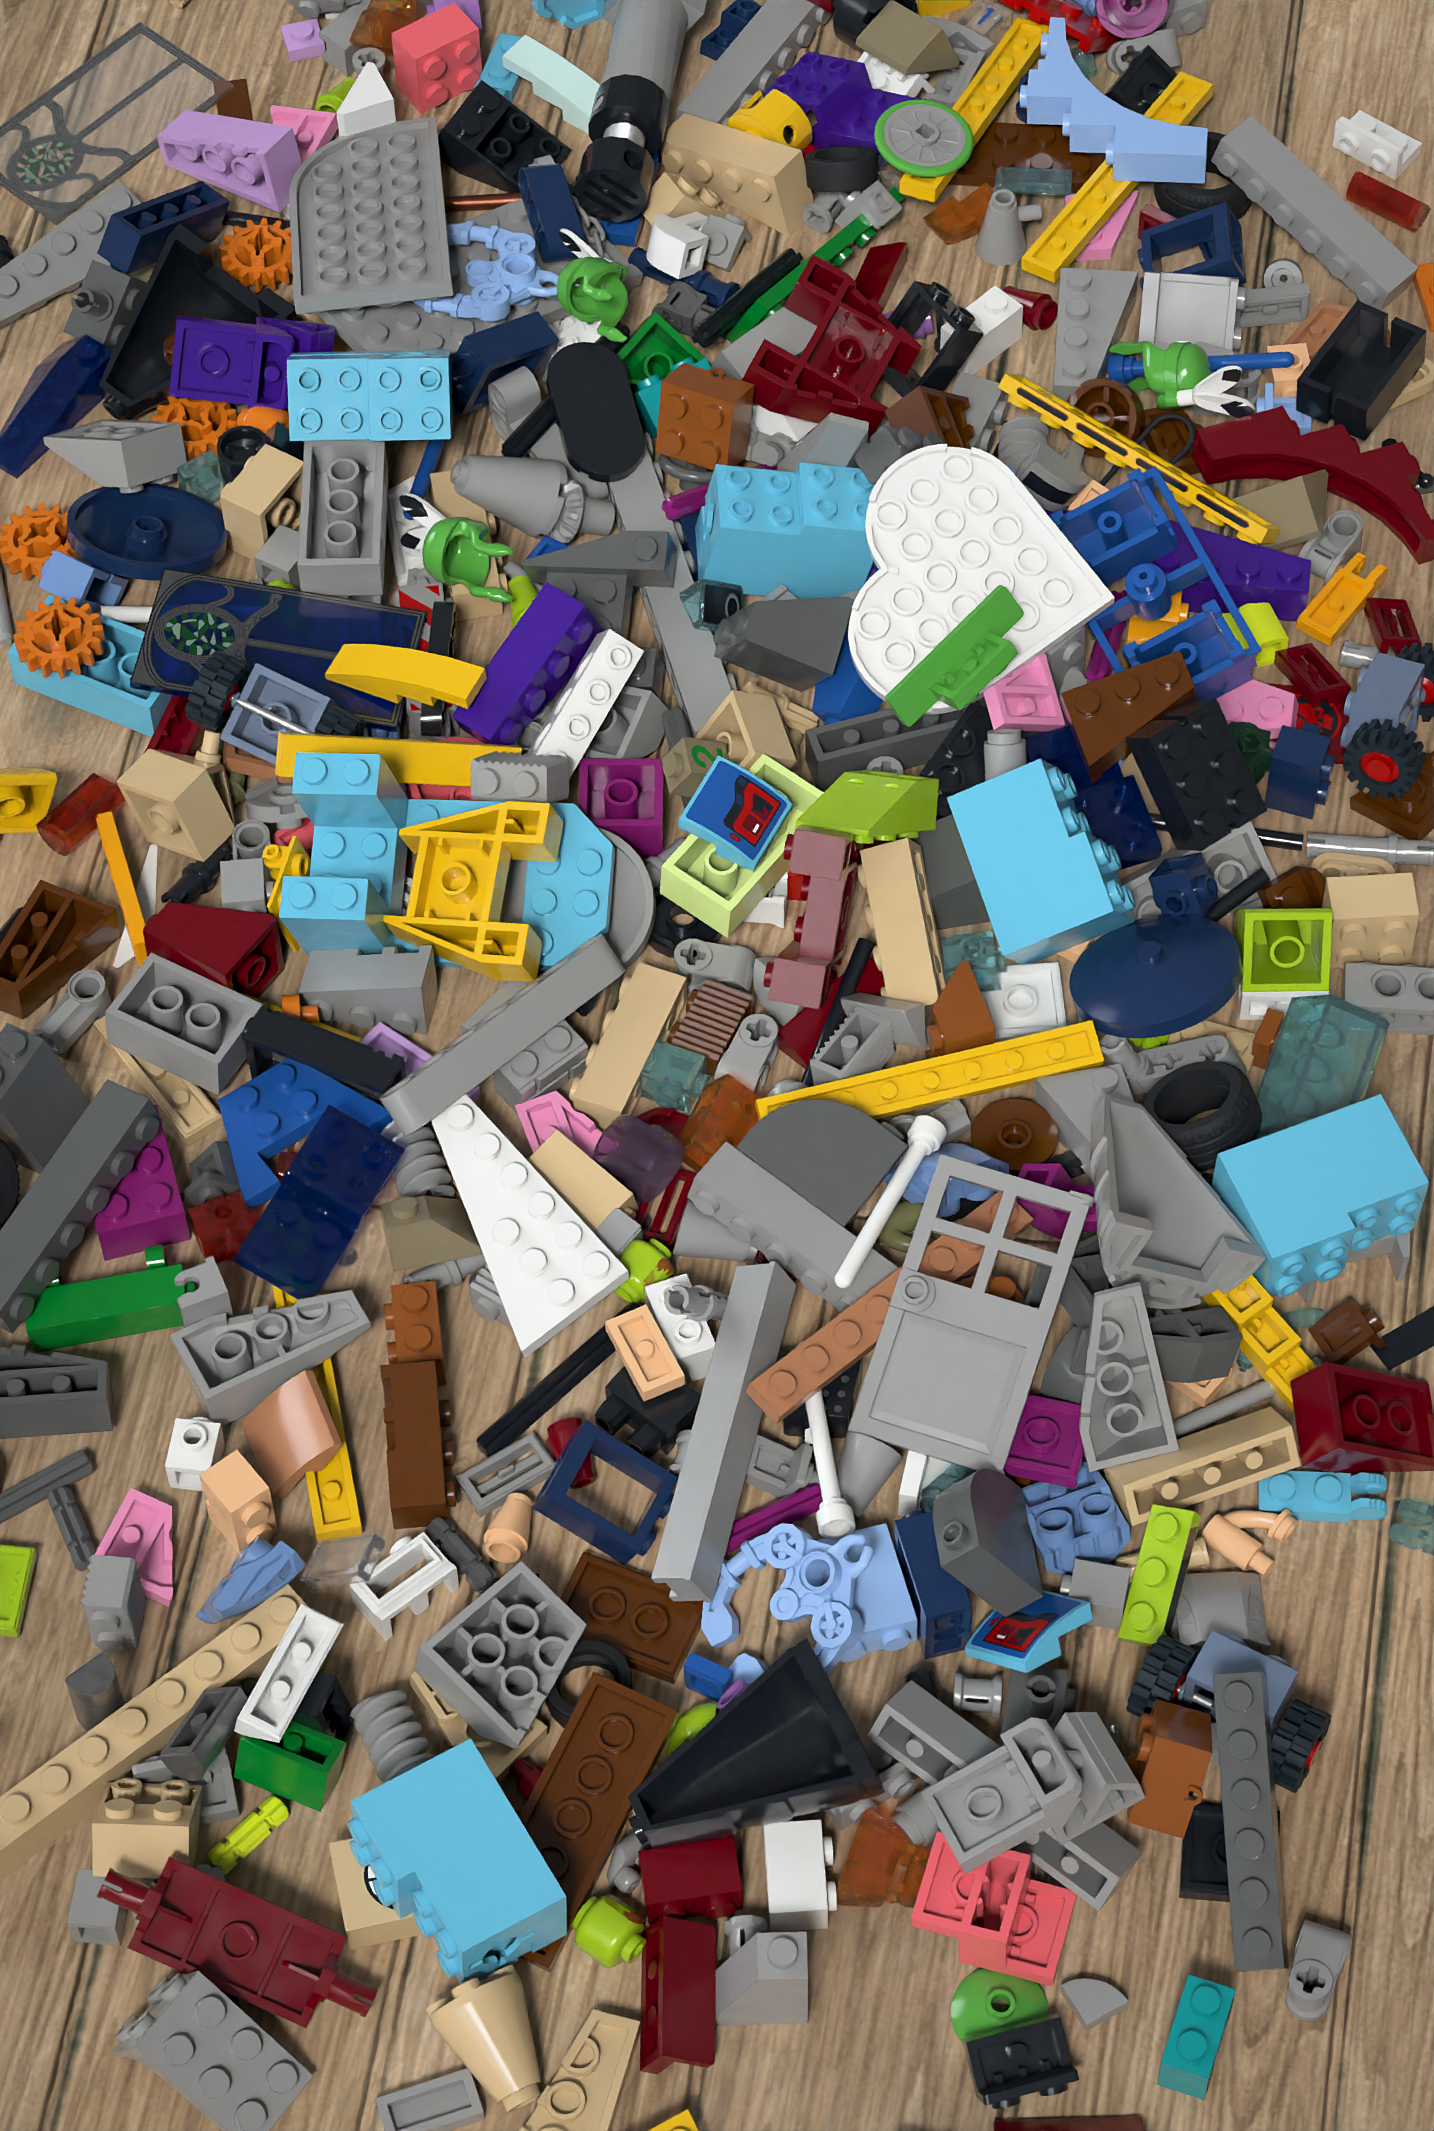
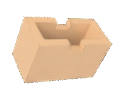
[199,1449,278,1555]

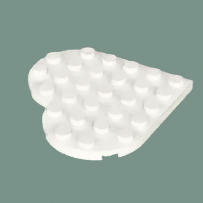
[848,444,1115,714]

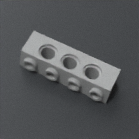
[1341,962,1434,1035]

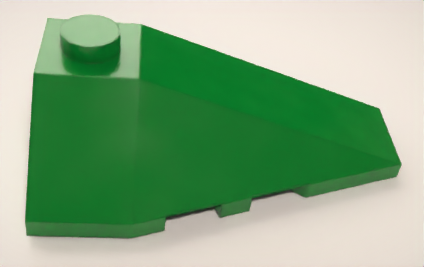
[556,311,712,424]

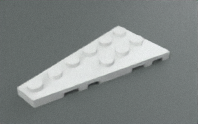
[431,1094,630,1359]

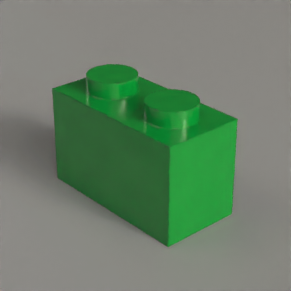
[234,1720,346,1812]

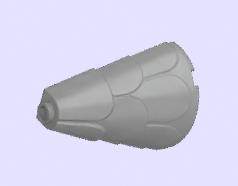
[1090,1095,1266,1309]

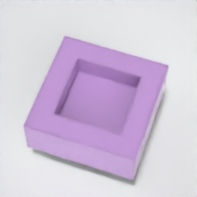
[281,19,325,62]

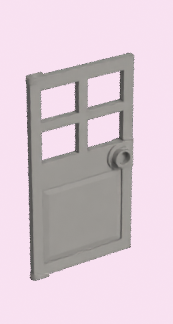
[848,1154,1094,1474]

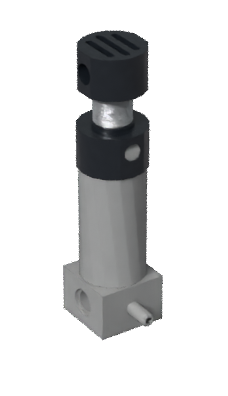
[575,0,707,222]

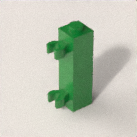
[25,1245,197,1353]

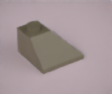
[380,1196,481,1272]

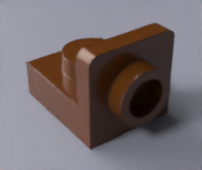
[1257,866,1326,909]
[1308,1298,1387,1365]

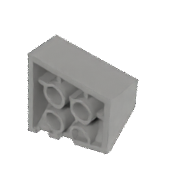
[415,1561,587,1749]

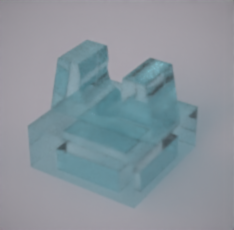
[177,450,221,504]

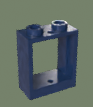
[1138,202,1246,292]
[451,311,560,415]
[531,1420,679,1565]
[894,1510,972,1660]

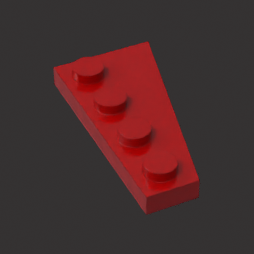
[999,0,1122,54]

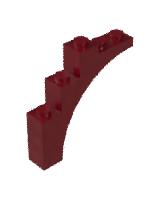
[1191,406,1434,565]

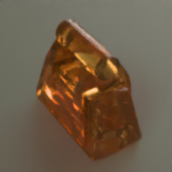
[349,0,418,57]
[836,1809,930,1908]

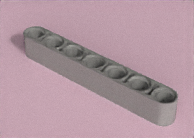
[380,934,625,1135]

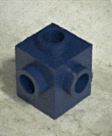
[1148,852,1219,917]

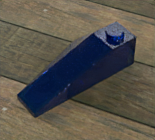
[0,334,113,479]

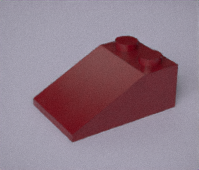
[1290,1362,1434,1473]

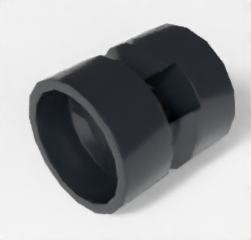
[217,425,266,487]

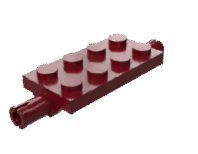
[97,1856,378,2028]

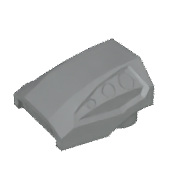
[1171,1571,1270,1655]

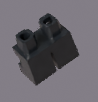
[595,1366,701,1459]

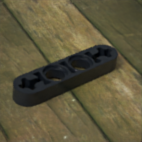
[421,601,457,737]

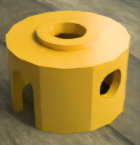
[726,89,812,150]

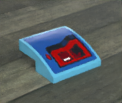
[678,755,793,872]
[965,1590,1093,1673]

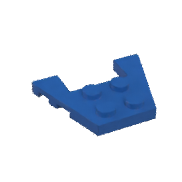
[218,1058,393,1212]

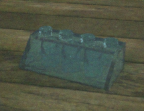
[1254,995,1390,1140]

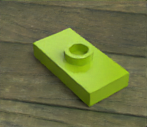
[0,1544,37,1638]

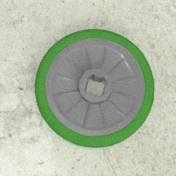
[874,100,974,177]

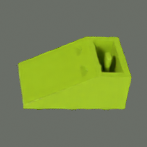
[795,770,939,844]

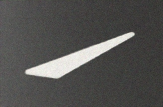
[113,844,158,968]

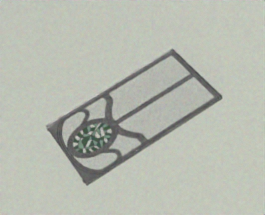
[0,22,234,225]

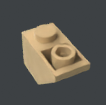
[642,172,725,225]

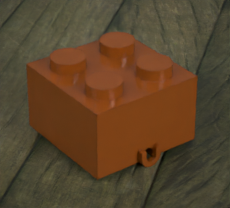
[655,363,754,470]
[1126,1698,1213,1839]

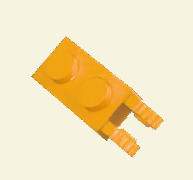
[1296,552,1389,647]

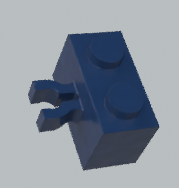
[1265,722,1335,820]

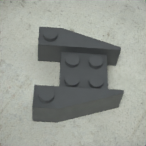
[522,531,677,700]
[1024,1234,1243,1383]

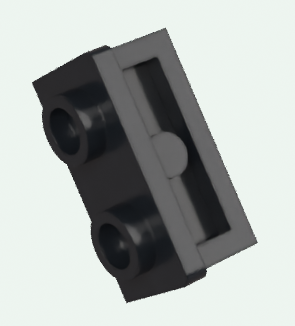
[963,2013,1079,2109]

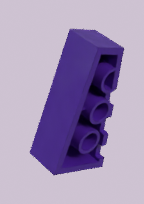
[1150,520,1311,622]
[451,582,604,745]

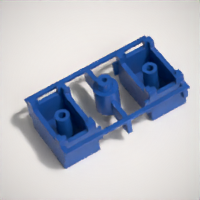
[1049,466,1262,699]

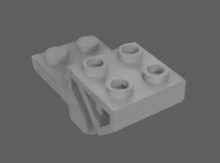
[920,1712,1146,1874]

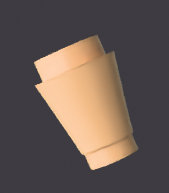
[484,1493,533,1563]

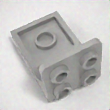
[112,1970,313,2131]

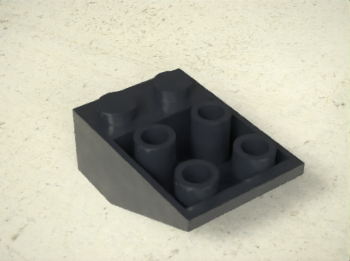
[438,79,571,193]

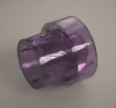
[593,1114,685,1204]

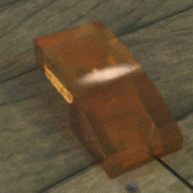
[923,183,995,245]

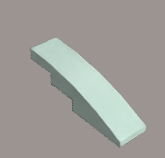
[502,35,600,134]

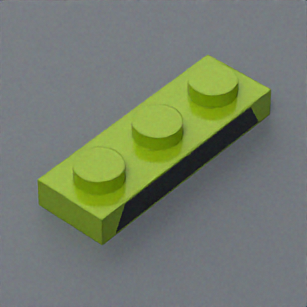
[1117,1504,1201,1648]

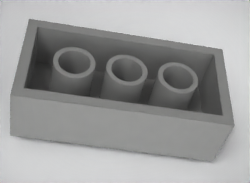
[297,439,389,596]

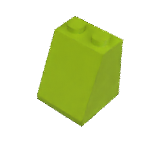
[1233,908,1333,992]

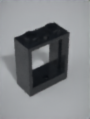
[882,281,984,398]

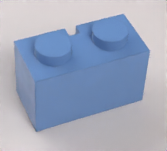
[38,550,129,612]

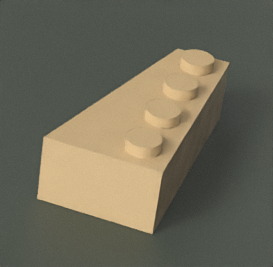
[660,113,814,237]

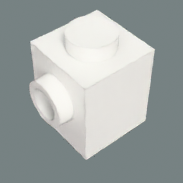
[165,1417,225,1491]

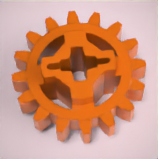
[219,218,293,292]
[152,396,237,465]
[0,503,82,582]
[13,597,105,679]

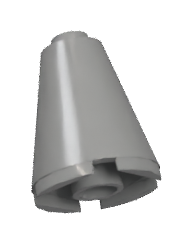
[450,455,568,538]

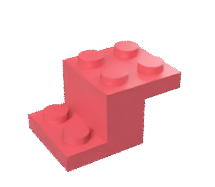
[911,1831,1077,1987]

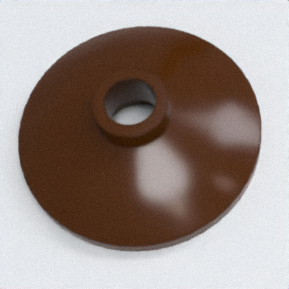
[971,1098,1058,1173]

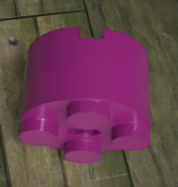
[1094,0,1175,38]

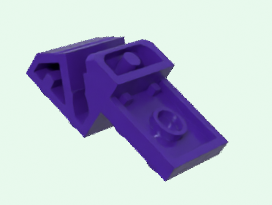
[763,52,924,156]
[169,315,335,410]

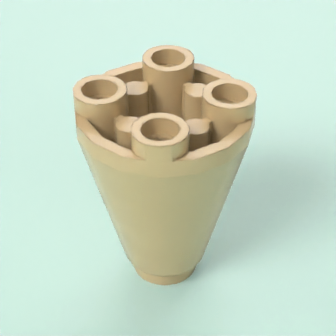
[425,1965,542,2113]

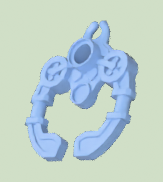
[412,221,559,322]
[701,1523,874,1683]

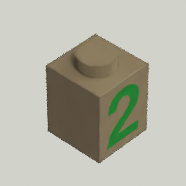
[662,737,729,797]

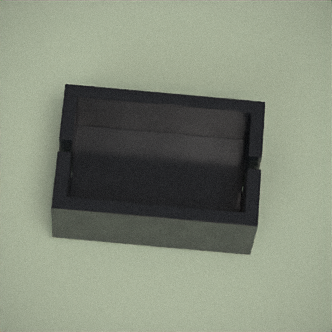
[1296,300,1427,441]
[1125,698,1267,851]

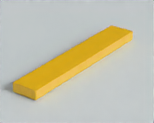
[275,732,522,787]

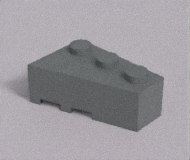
[0,1344,114,1439]

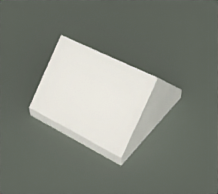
[336,61,396,137]

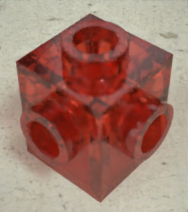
[188,1192,261,1264]

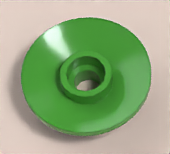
[951,1968,1049,2043]

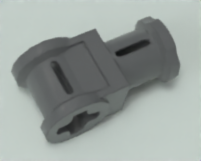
[651,281,733,343]

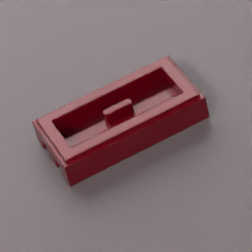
[1364,597,1422,654]
[1274,643,1351,707]
[635,1163,697,1252]

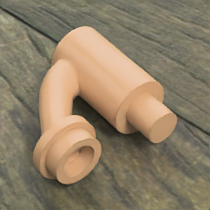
[1201,1509,1298,1577]

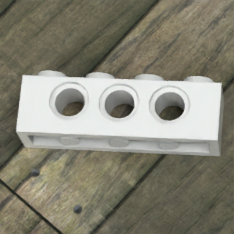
[527,629,644,779]

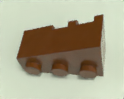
[885,385,975,449]
[1061,650,1195,784]
[0,880,120,1019]
[380,1360,456,1529]

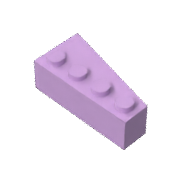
[157,110,302,213]

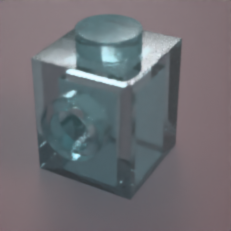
[942,931,1008,992]
[641,1040,711,1113]

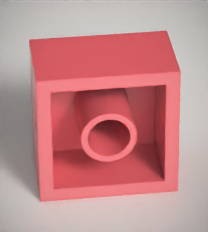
[391,2,482,114]

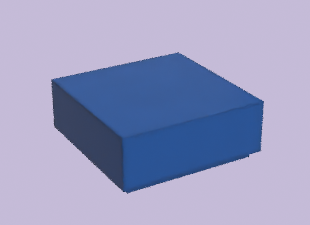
[684,1652,733,1702]

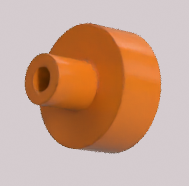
[282,994,319,1023]

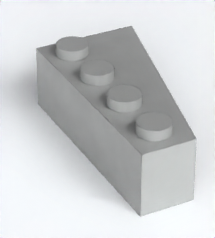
[1053,268,1138,401]

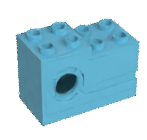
[287,349,453,441]
[695,462,875,599]
[947,758,1136,964]
[1211,1094,1429,1297]
[347,1738,567,1984]

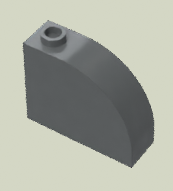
[737,1100,908,1229]
[933,1468,1044,1617]

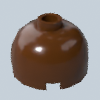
[1064,378,1145,458]

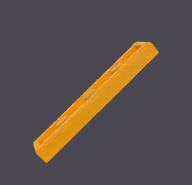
[96,811,147,966]

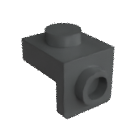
[180,1141,240,1211]

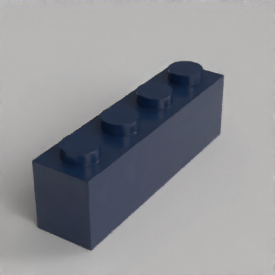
[97,181,230,274]

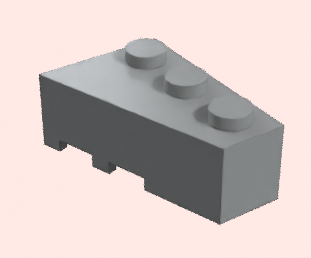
[298,945,438,1035]
[1036,1063,1135,1182]

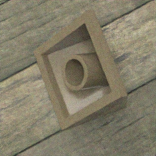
[855,0,960,75]
[1232,469,1329,550]

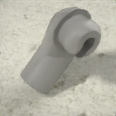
[606,1831,653,1894]

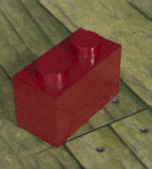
[638,1837,743,1924]

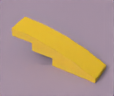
[325,644,487,709]
[1202,1275,1317,1412]

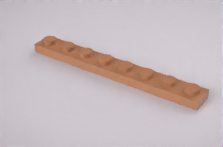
[745,1192,1033,1425]

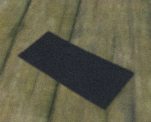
[1369,1306,1434,1370]

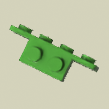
[885,585,1024,727]

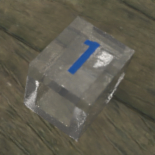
[958,0,1014,49]

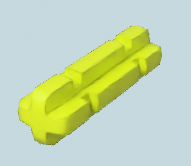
[207,1796,289,1875]

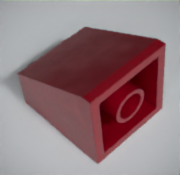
[142,902,284,999]

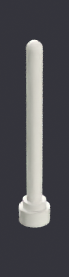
[835,1115,947,1288]
[797,1341,856,1539]

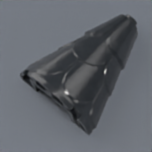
[99,223,297,420]
[628,1639,886,1849]

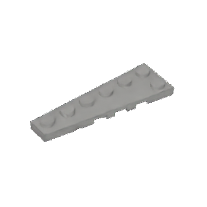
[0,181,141,327]

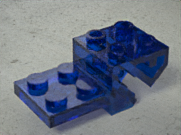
[1023,725,1163,871]
[233,1104,406,1299]

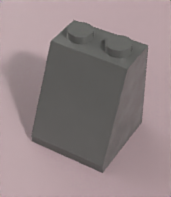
[714,597,854,692]
[877,814,991,930]
[0,1023,90,1174]

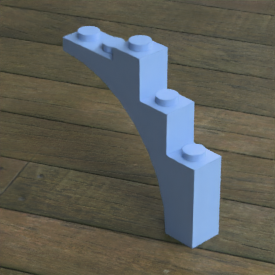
[1020,17,1208,183]

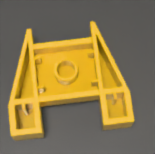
[383,801,563,982]

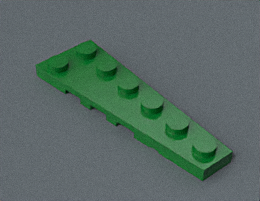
[725,186,905,344]

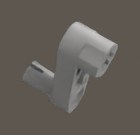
[1100,1034,1246,1095]

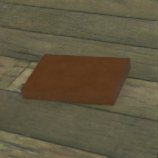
[560,1552,704,1684]

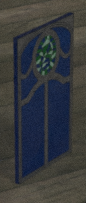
[130,568,428,732]

